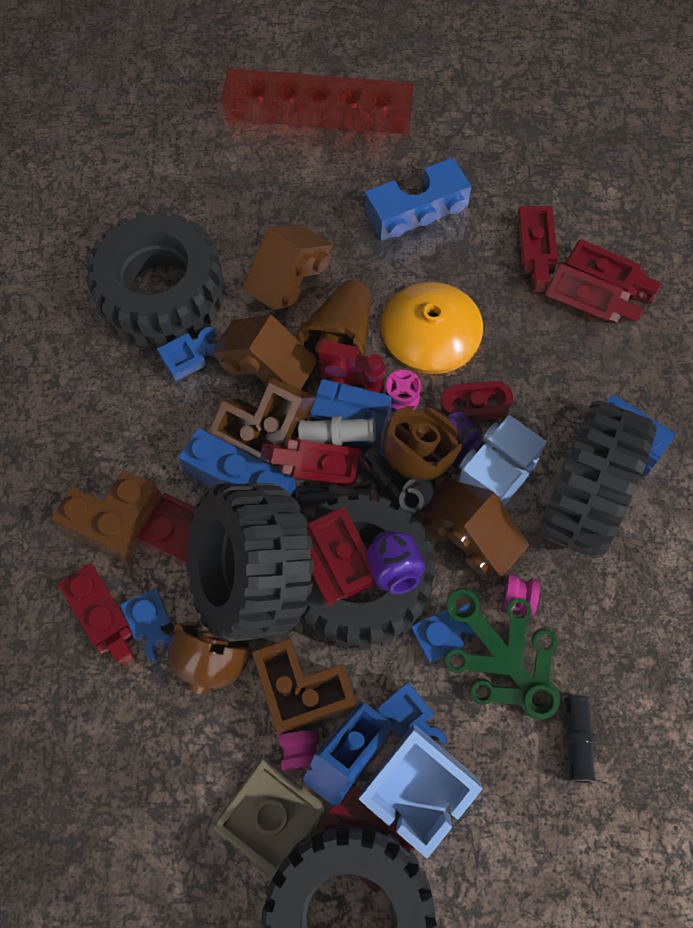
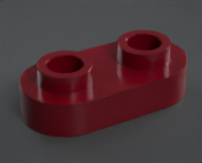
[441,381,513,421]

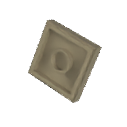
[212,757,330,877]

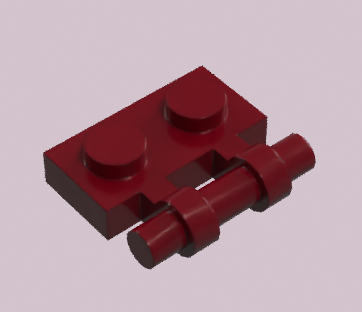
[319,340,385,393]

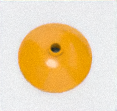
[380,282,483,374]

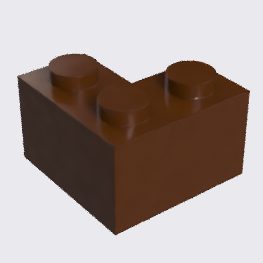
[242,224,333,310]
[211,314,318,390]
[209,382,315,466]
[51,470,162,564]
[417,478,530,578]
[252,639,357,736]

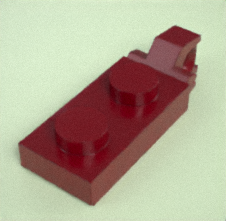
[517,206,558,292]
[564,239,661,304]
[545,263,644,322]
[260,437,361,485]
[57,563,136,667]

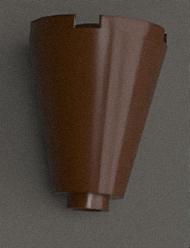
[296,280,371,371]

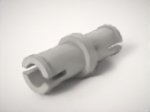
[298,416,376,446]

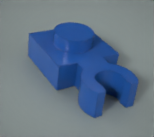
[157,326,218,382]
[120,588,173,663]
[410,604,477,664]
[377,681,447,745]

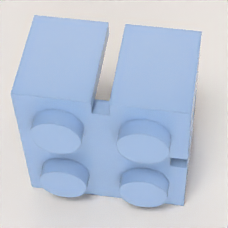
[456,415,547,507]
[359,724,483,859]

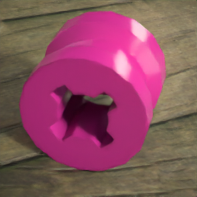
[385,369,421,412]
[501,574,540,618]
[278,730,320,771]

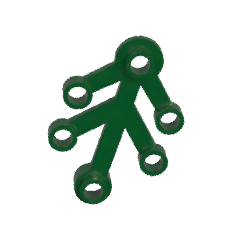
[444,588,560,720]

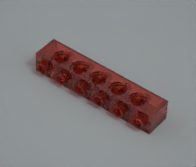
[222,68,414,134]

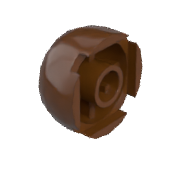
[383,406,461,481]
[168,623,251,695]

